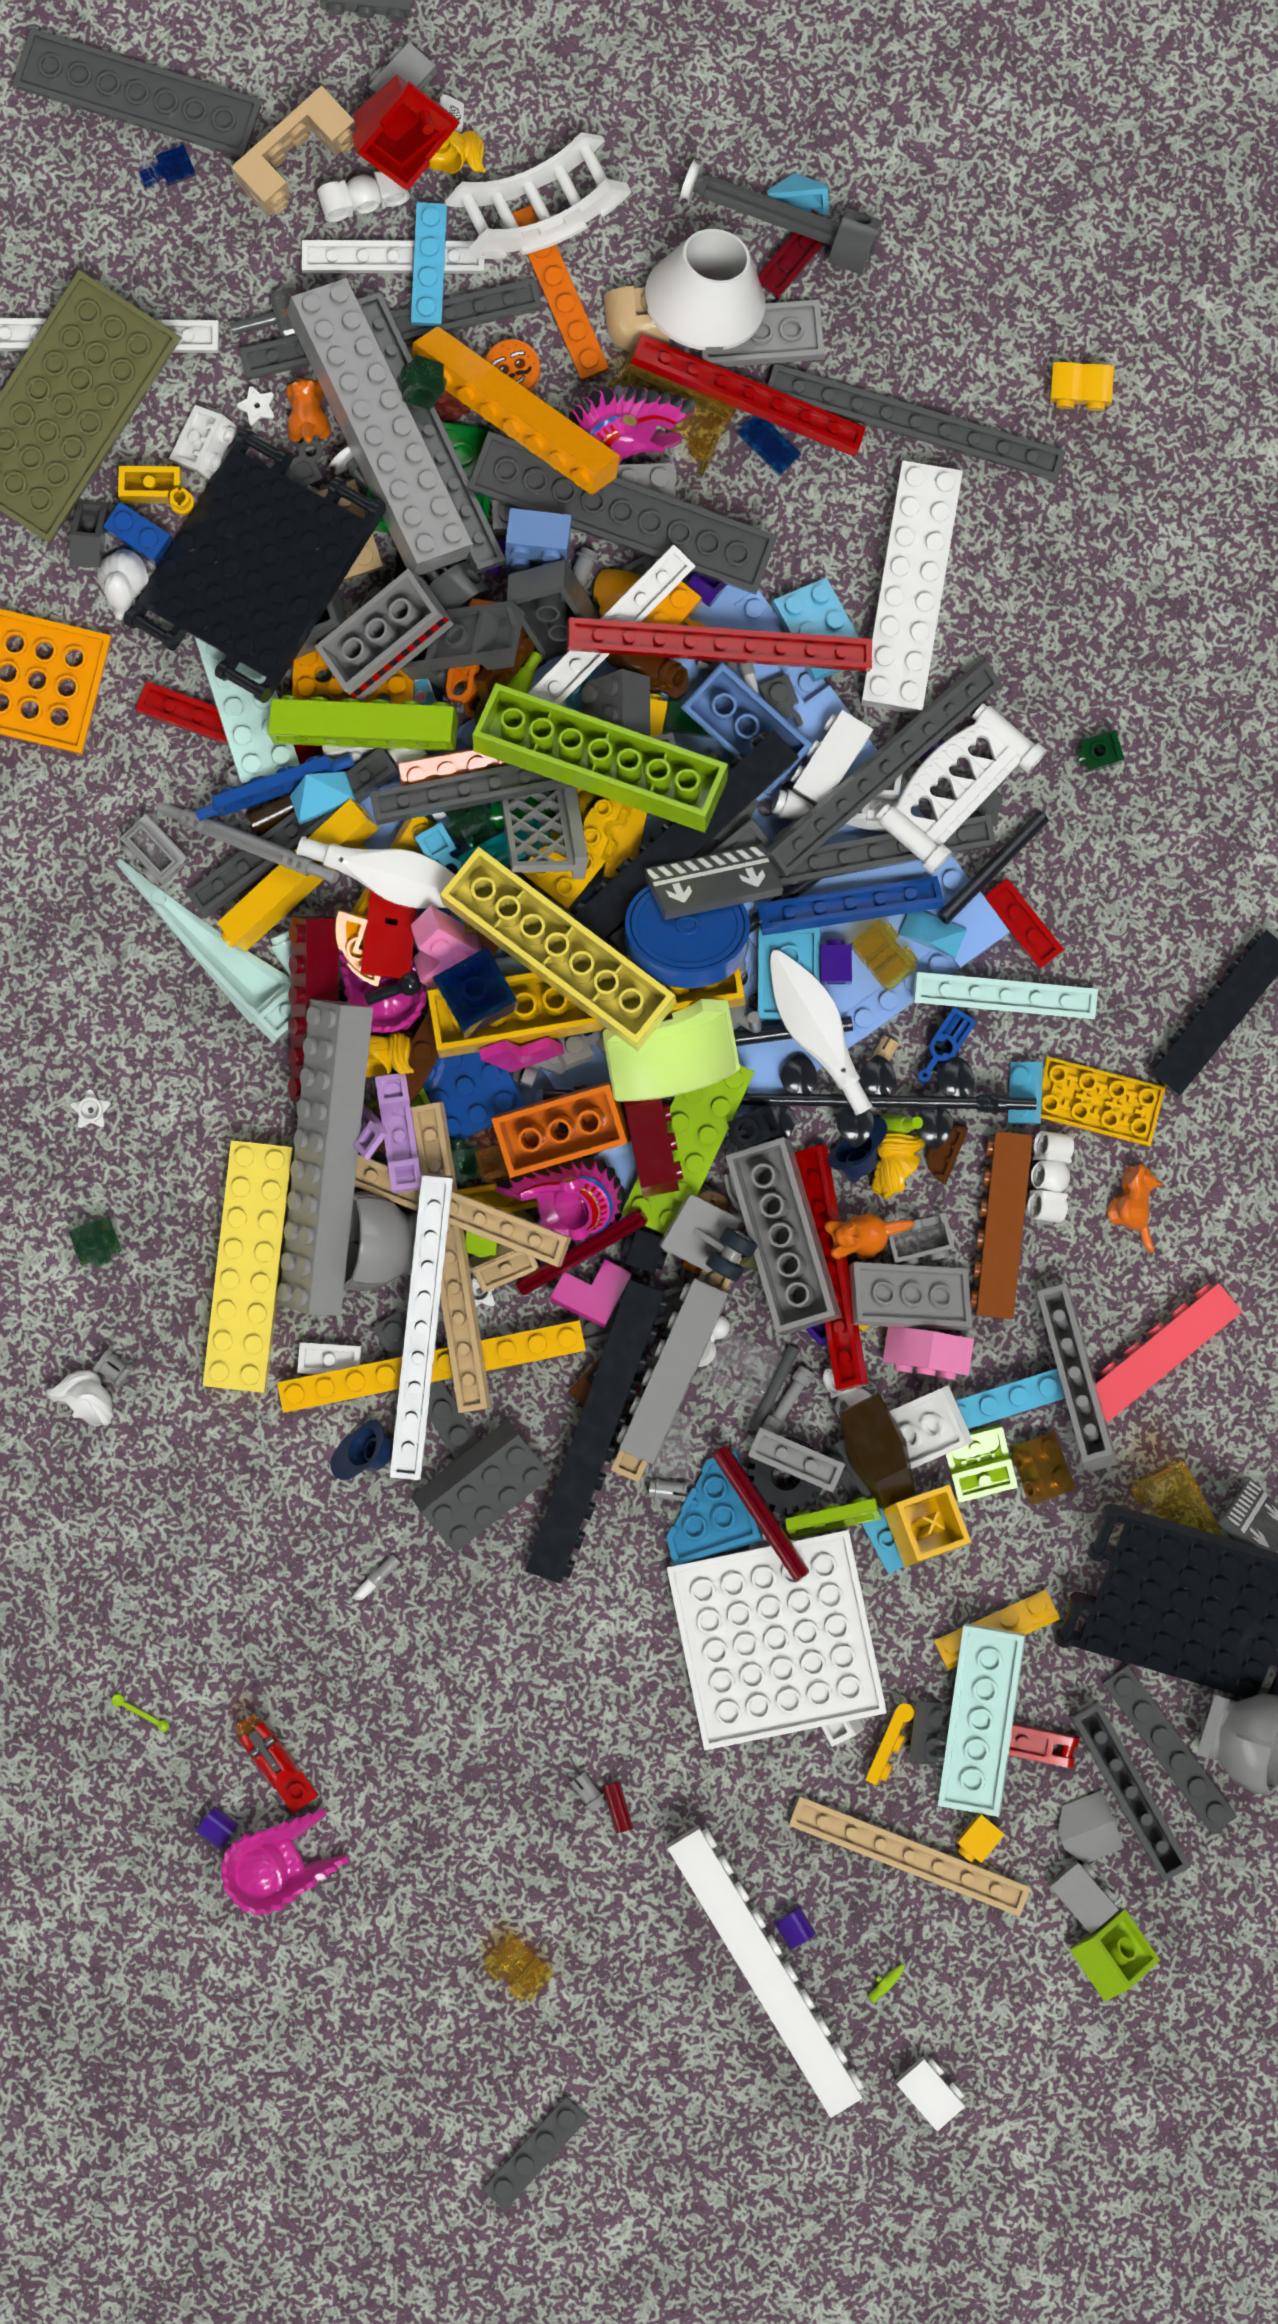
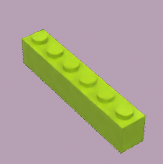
[268,695,459,752]

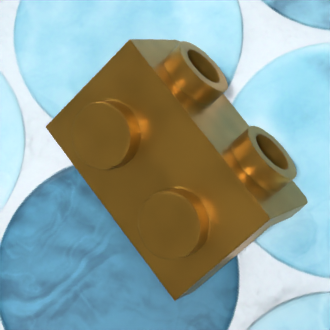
[1010,1431,1076,1505]

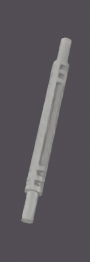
[156,802,339,883]

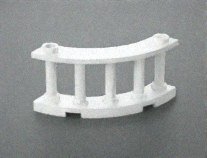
[445,132,631,259]

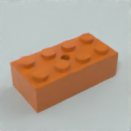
[491,1081,631,1178]

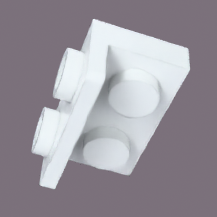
[169,405,237,480]

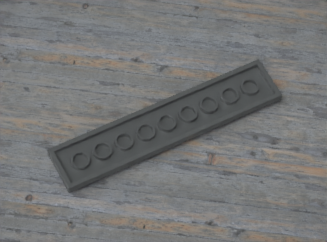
[467,431,777,595]

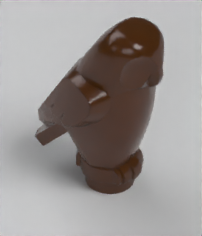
[605,654,689,699]

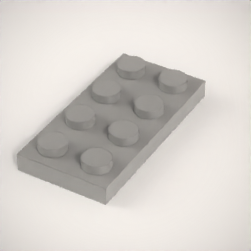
[701,299,825,367]
[849,1262,972,1331]

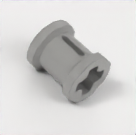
[93,1349,134,1389]

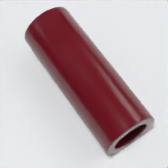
[602,1781,634,1834]

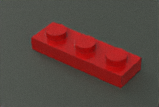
[984,878,1064,970]

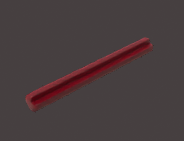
[516,1209,648,1295]
[713,1446,809,1581]

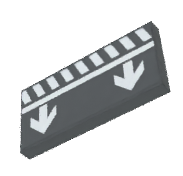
[644,844,783,920]
[1218,1478,1278,1552]

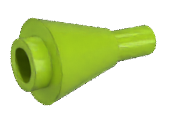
[507,651,542,693]
[881,1112,923,1134]

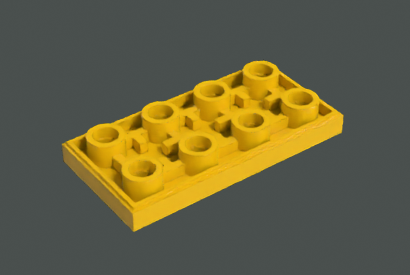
[1041,1056,1166,1147]

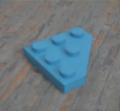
[666,1450,763,1566]

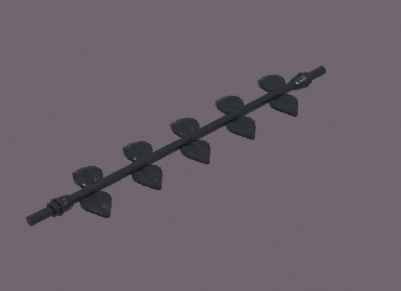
[543,1054,1037,1150]

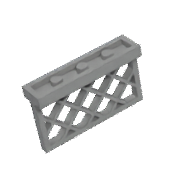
[501,786,588,879]

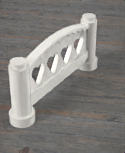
[876,703,1048,875]

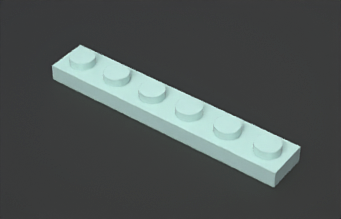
[912,972,1098,1019]

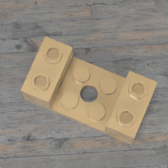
[231,85,356,217]

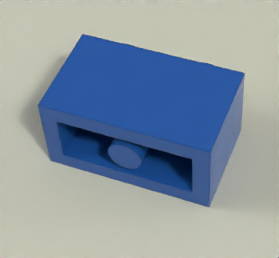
[103,502,174,567]

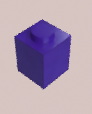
[820,939,852,985]

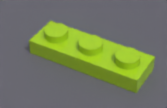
[785,1497,882,1539]

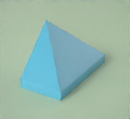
[767,174,829,215]
[290,772,356,824]
[899,911,967,958]

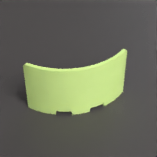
[602,999,740,1101]

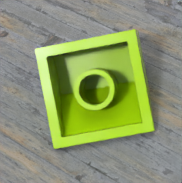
[1070,1909,1160,2002]

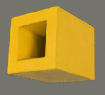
[956,1813,1005,1863]

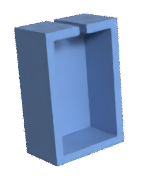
[506,508,571,576]

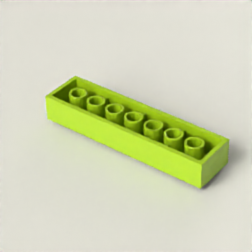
[472,683,728,833]

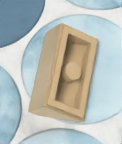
[469,1245,539,1293]

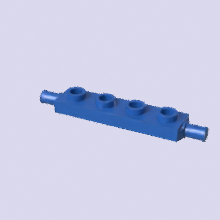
[195,753,355,821]

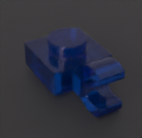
[139,145,196,188]

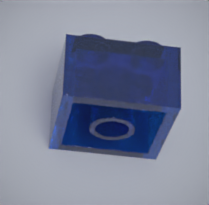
[432,947,519,1038]

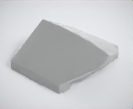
[1058,1790,1124,1863]

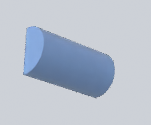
[681,662,813,791]

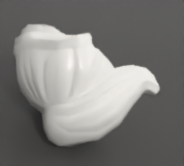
[97,549,148,621]
[46,1370,114,1427]

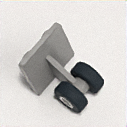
[659,1193,758,1281]

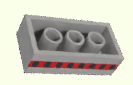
[315,568,454,702]

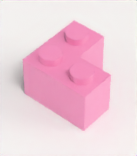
[410,905,483,989]
[883,1327,974,1380]

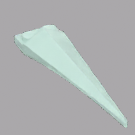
[117,859,291,1043]

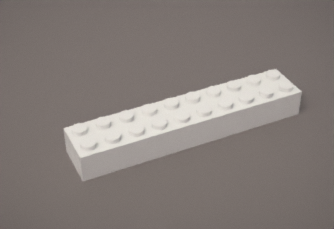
[667,1825,864,2118]

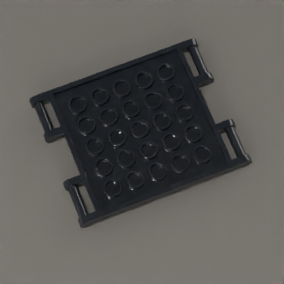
[123,427,386,703]
[1054,1504,1278,1698]

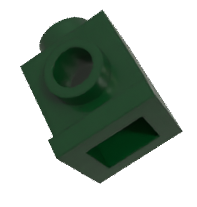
[1075,730,1124,773]

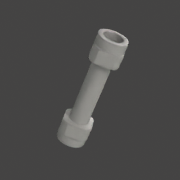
[761,1365,815,1435]

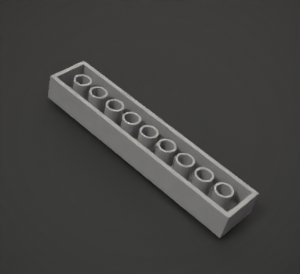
[286,278,473,576]
[278,999,373,1316]

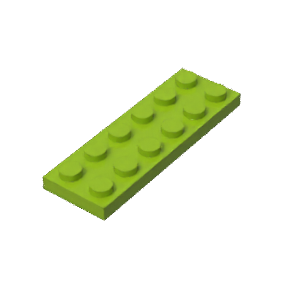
[621,1065,755,1235]

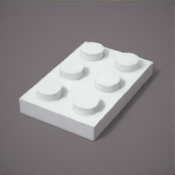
[890,1385,973,1469]

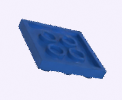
[423,1052,528,1146]

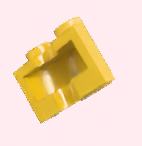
[583,799,633,864]

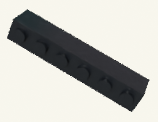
[1149,930,1278,1098]

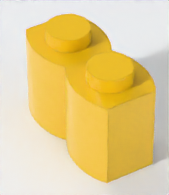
[1050,362,1114,411]

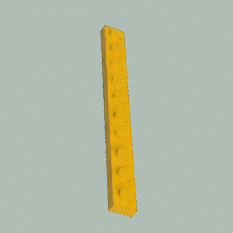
[277,1320,586,1413]

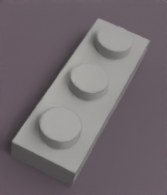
[747,1427,845,1492]

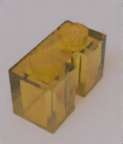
[850,920,918,993]
[483,1931,555,2002]

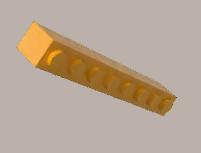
[411,326,620,495]

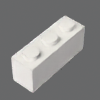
[791,710,873,805]

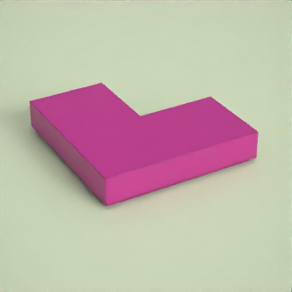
[479,1036,564,1073]
[550,1260,632,1328]

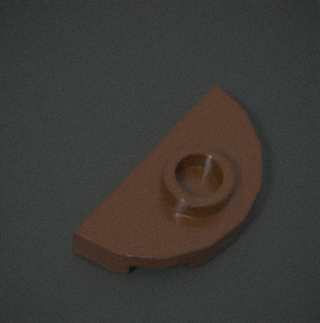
[926,1126,968,1185]

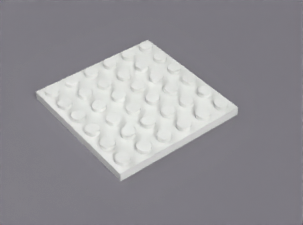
[667,1530,887,1750]

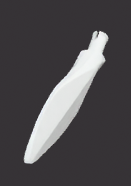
[297,836,455,909]
[769,950,872,1115]

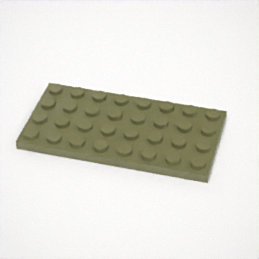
[0,270,182,544]

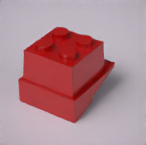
[352,75,460,191]

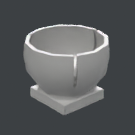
[344,1191,417,1292]
[1196,1693,1278,1796]

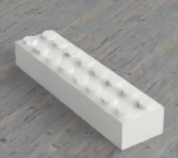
[861,460,963,715]

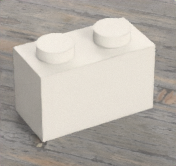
[895,2056,965,2131]

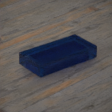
[737,415,801,477]

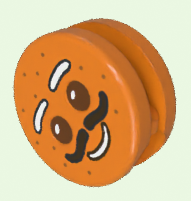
[485,339,540,392]

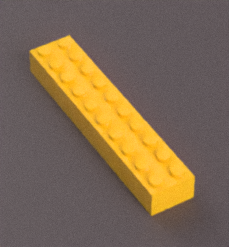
[427,956,745,1058]

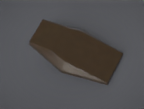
[839,1393,916,1508]

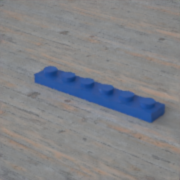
[756,876,944,936]

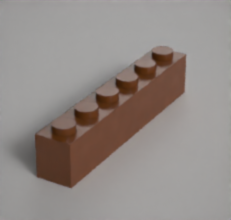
[970,1131,1033,1320]

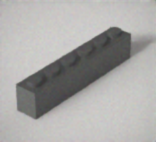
[1069,1701,1191,1882]

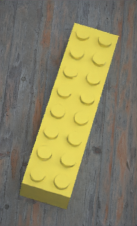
[440,847,676,1052]
[203,1140,295,1393]

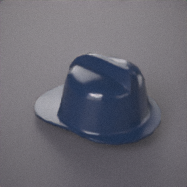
[827,1116,888,1183]
[331,1420,393,1480]

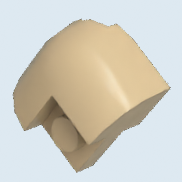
[603,285,670,353]

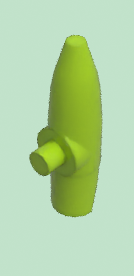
[868,1964,905,2004]

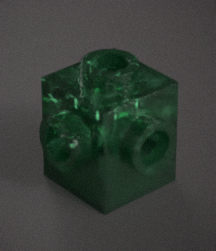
[400,355,446,410]
[445,804,497,849]
[450,1139,482,1184]
[69,1217,122,1268]

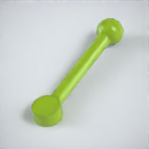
[112,1694,170,1732]

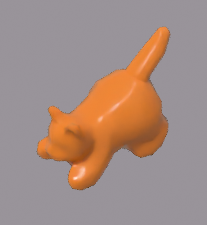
[286,377,331,443]
[1107,1164,1164,1253]
[824,1214,914,1260]

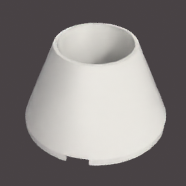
[644,229,766,350]

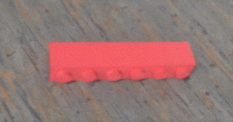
[1096,1283,1243,1423]

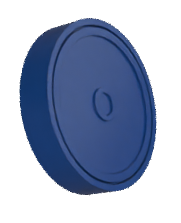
[624,885,750,988]

